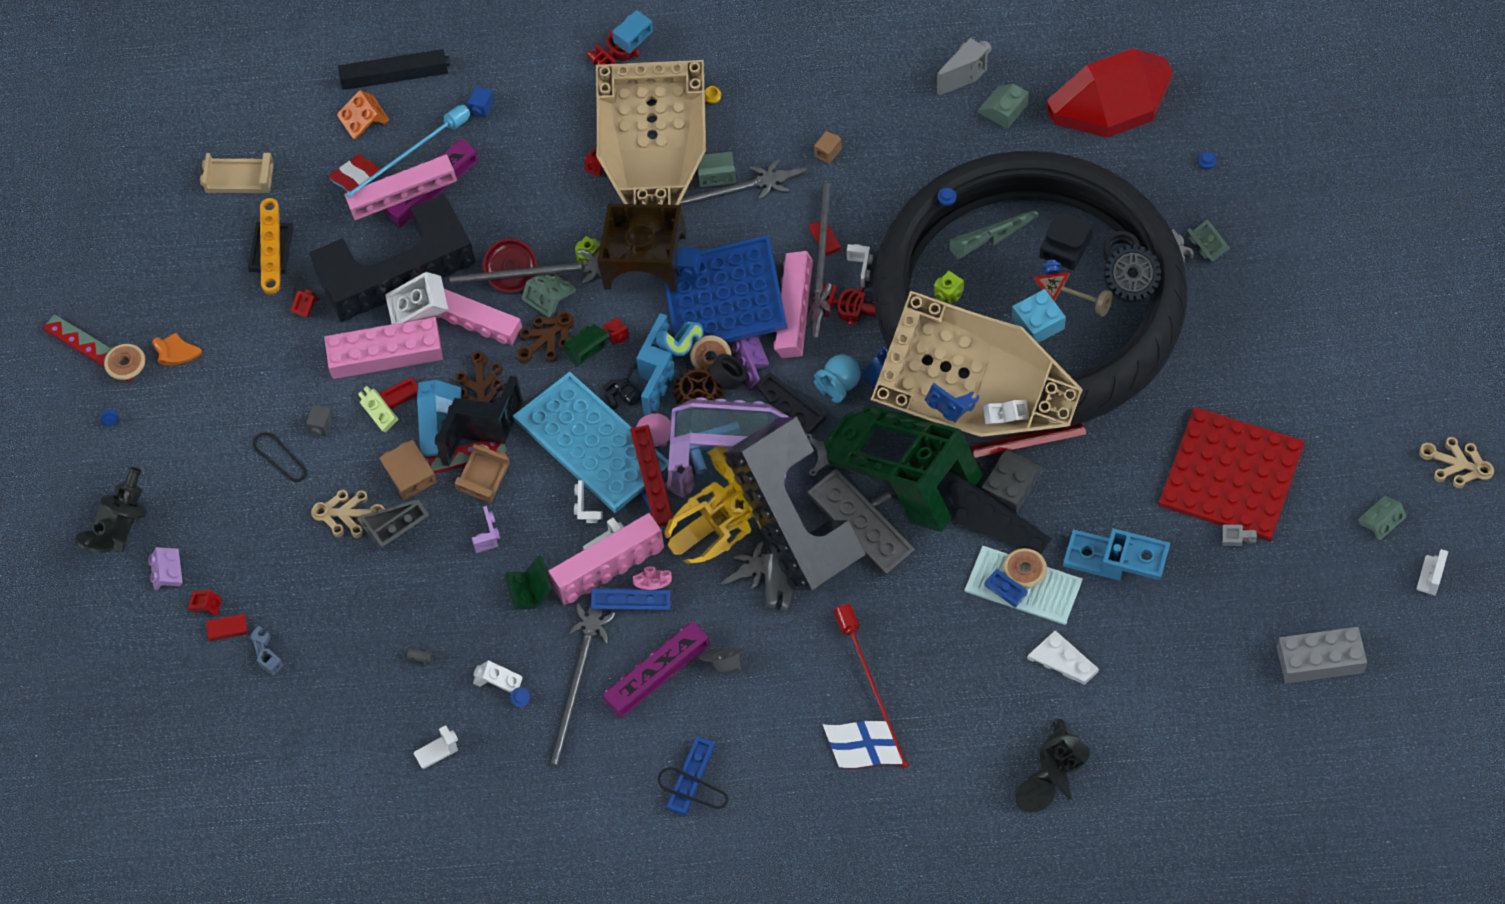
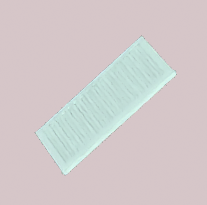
[964,546,1083,625]

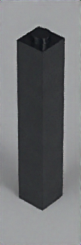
[338,49,450,90]

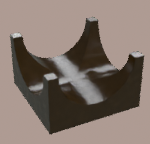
[598,204,686,291]

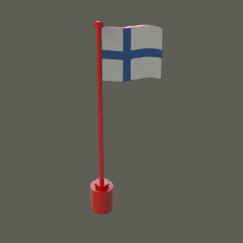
[822,604,908,769]

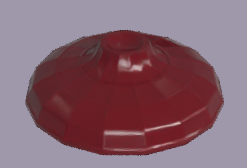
[483,238,538,293]

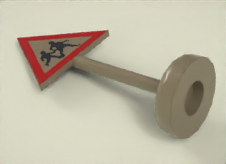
[1033,272,1113,316]

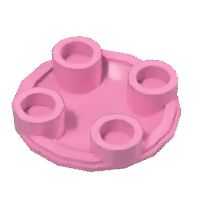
[636,414,671,448]
[633,566,672,590]

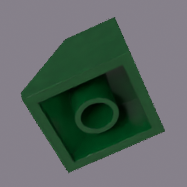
[563,324,610,367]

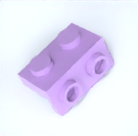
[148,547,183,590]

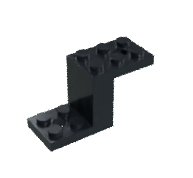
[435,376,523,466]

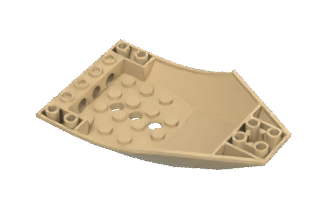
[596,60,706,205]
[871,291,1083,437]

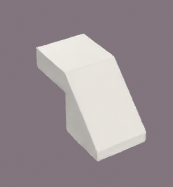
[983,400,1029,425]

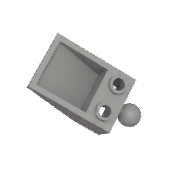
[937,38,991,95]

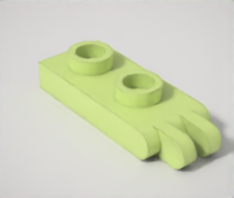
[358,386,399,432]

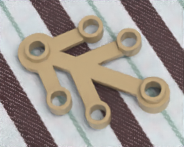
[1419,437,1494,488]
[311,490,384,538]

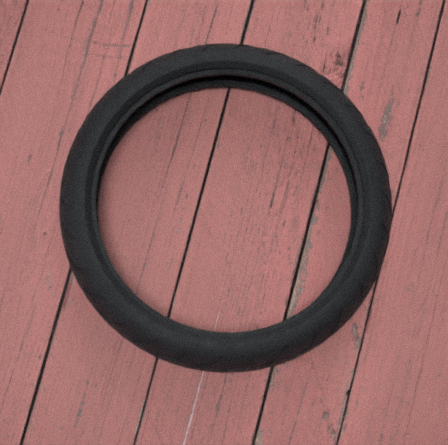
[873,151,1187,429]

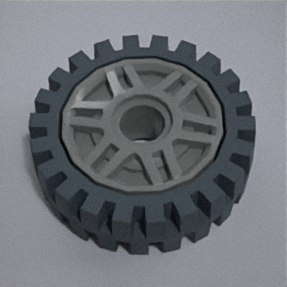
[1103,245,1161,303]

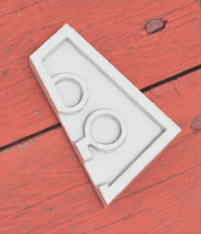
[1027,631,1099,685]

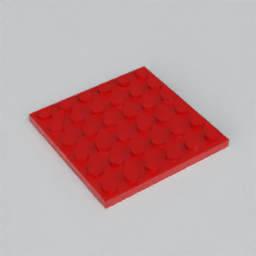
[1158,407,1305,541]

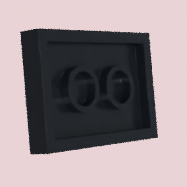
[248,222,294,274]

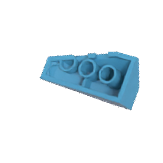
[417,380,462,457]

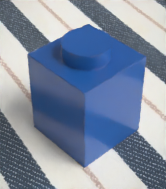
[468,86,494,118]
[677,247,702,278]

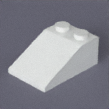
[385,272,448,324]

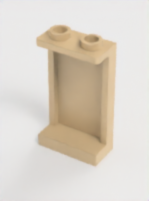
[200,153,274,193]

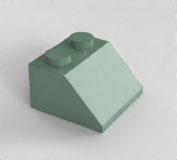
[978,84,1029,129]

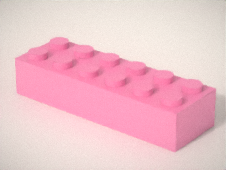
[324,317,443,379]
[548,513,664,605]

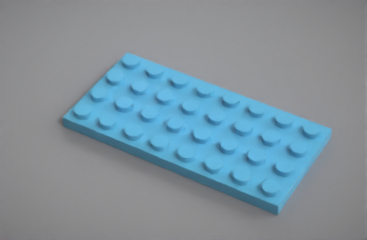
[513,372,669,513]

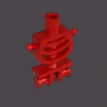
[587,29,640,65]
[822,284,876,326]

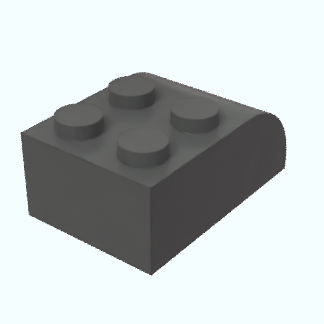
[982,450,1043,514]

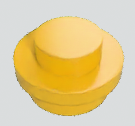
[705,86,721,103]

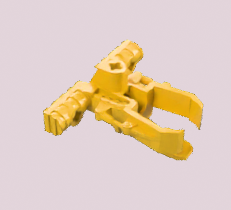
[664,446,761,564]

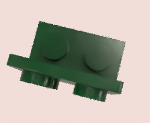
[504,556,552,609]

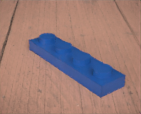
[591,588,670,610]
[667,736,715,816]

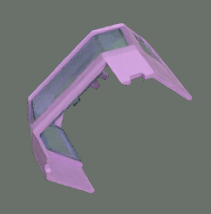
[667,398,788,491]

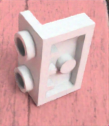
[1416,549,1448,596]

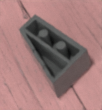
[357,499,429,550]

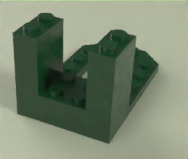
[824,405,983,532]

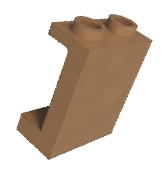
[379,439,437,501]
[454,444,510,503]

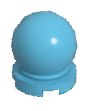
[813,354,861,403]

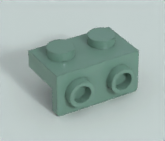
[1187,219,1230,262]
[1358,496,1406,540]

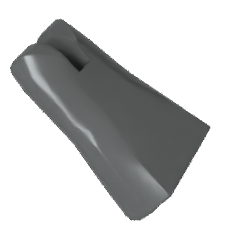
[764,554,794,612]

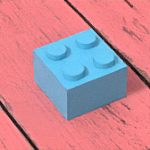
[1012,289,1066,343]

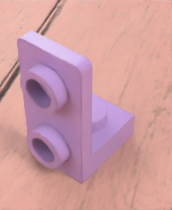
[664,465,695,498]
[472,506,500,553]

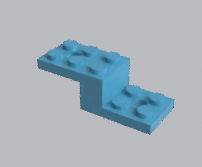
[636,313,675,416]
[1063,528,1170,581]

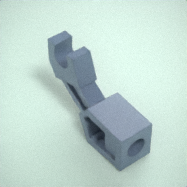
[251,626,283,676]

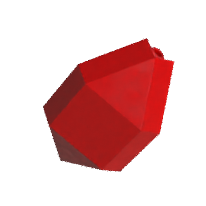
[1046,48,1173,138]

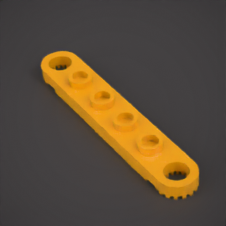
[260,198,281,295]

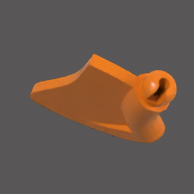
[152,333,202,366]

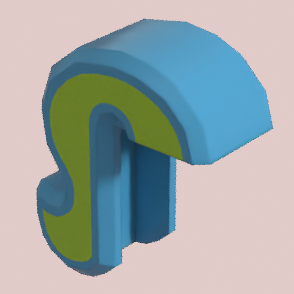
[656,322,703,356]

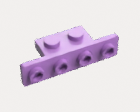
[729,336,769,390]

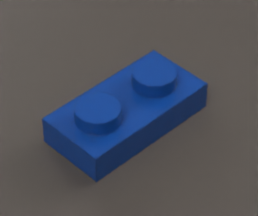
[984,568,1028,608]

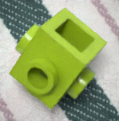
[575,236,600,262]
[934,271,964,304]

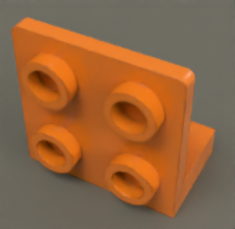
[337,90,390,139]

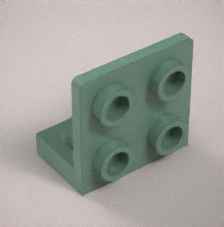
[698,151,736,188]
[521,273,576,317]

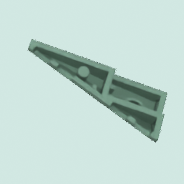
[949,211,1038,260]

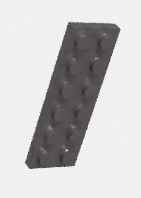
[807,468,915,576]

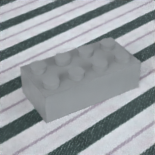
[1277,627,1367,684]

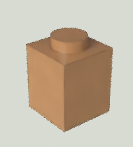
[814,131,842,164]

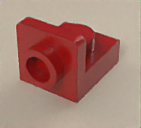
[584,147,602,176]
[290,289,320,318]
[602,317,629,346]
[187,590,222,616]

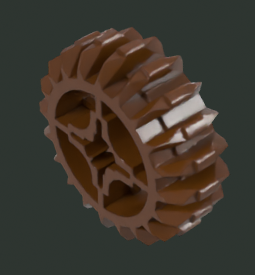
[673,366,724,415]

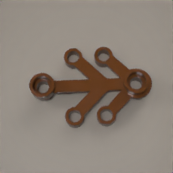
[516,311,574,364]
[455,351,504,403]

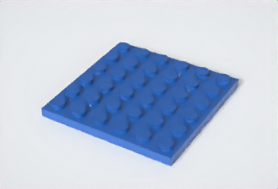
[664,235,788,352]

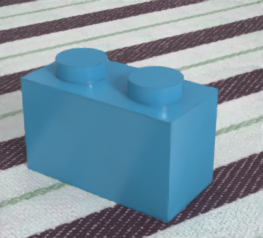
[612,10,653,54]

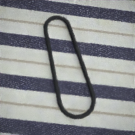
[253,432,307,482]
[657,767,729,809]

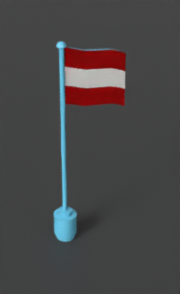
[329,105,470,198]

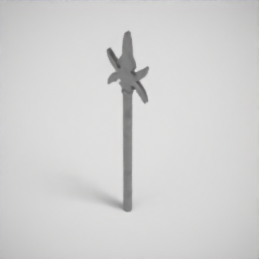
[679,159,806,205]
[806,183,832,338]
[449,249,601,284]
[721,492,892,589]
[550,586,615,767]

